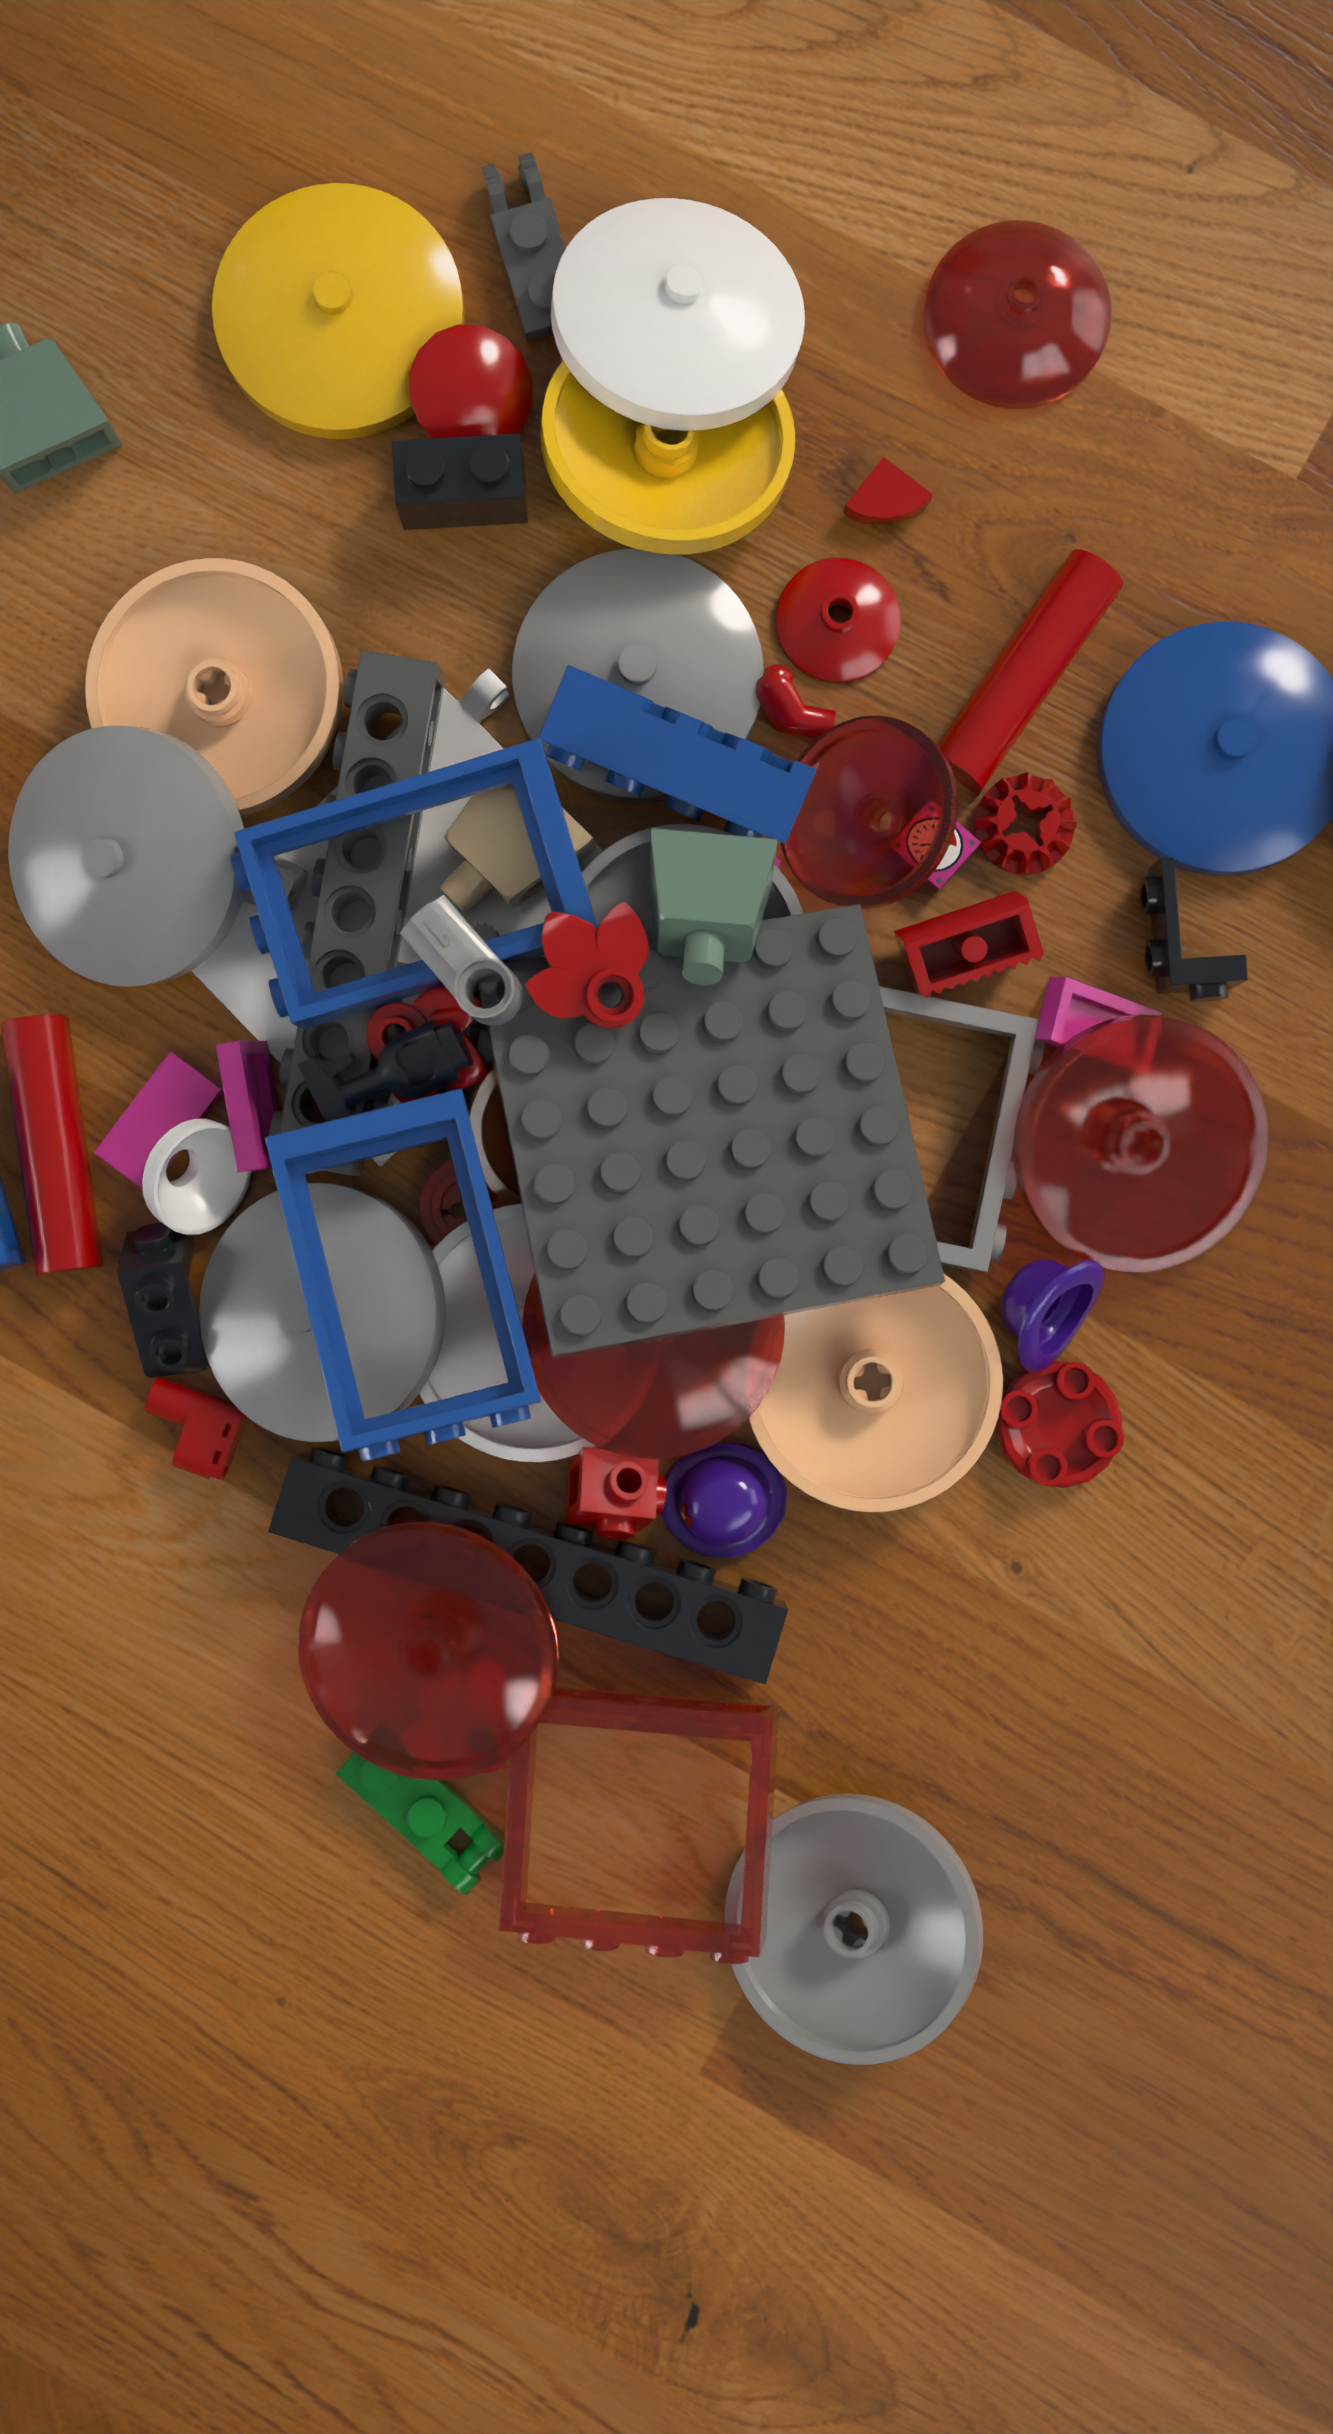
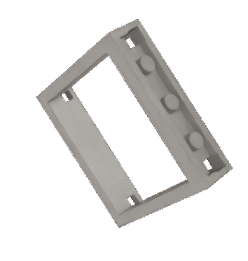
[879,986,1045,1273]

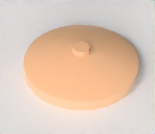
[85,558,344,816]
[743,1274,1003,1512]

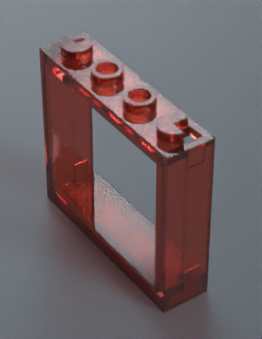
[499,1684,779,1964]

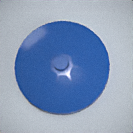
[1097,622,1333,876]

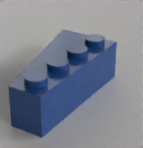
[538,665,817,844]

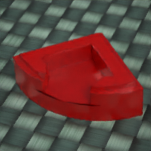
[843,456,933,524]

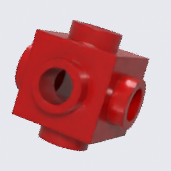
[564,1442,666,1539]

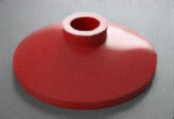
[775,558,901,683]

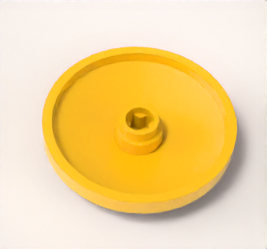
[212,183,465,439]
[540,360,795,555]

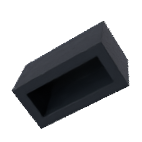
[392,434,528,530]

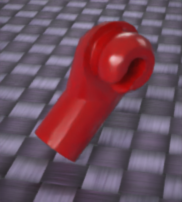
[756,664,836,742]

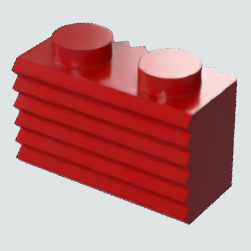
[894,891,1044,998]

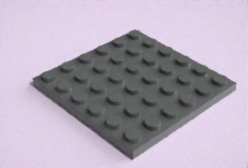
[478,904,945,1359]

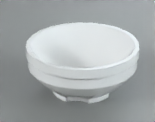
[142,1119,251,1235]

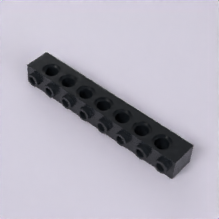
[268,1447,788,1685]

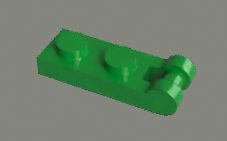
[335,1721,511,1895]

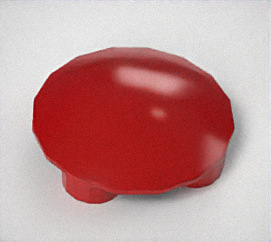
[409,324,532,439]
[996,1361,1124,1488]

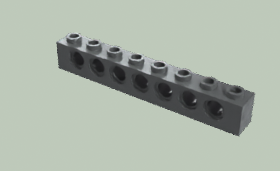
[269,650,445,1177]

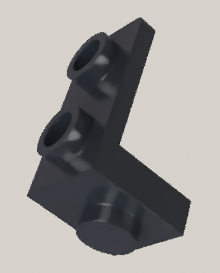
[1140,858,1248,1002]
[117,1223,208,1378]

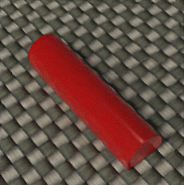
[927,549,1123,795]
[1,1014,103,1276]

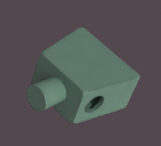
[0,323,122,494]
[649,828,777,986]

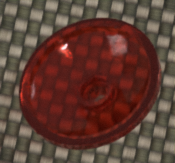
[924,220,1112,409]
[780,715,958,909]

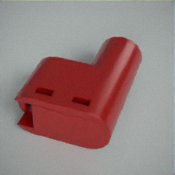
[144,1376,248,1480]

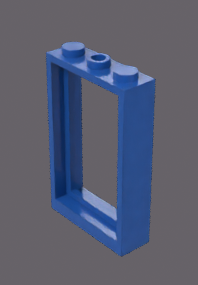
[231,738,598,1029]
[265,1089,541,1462]

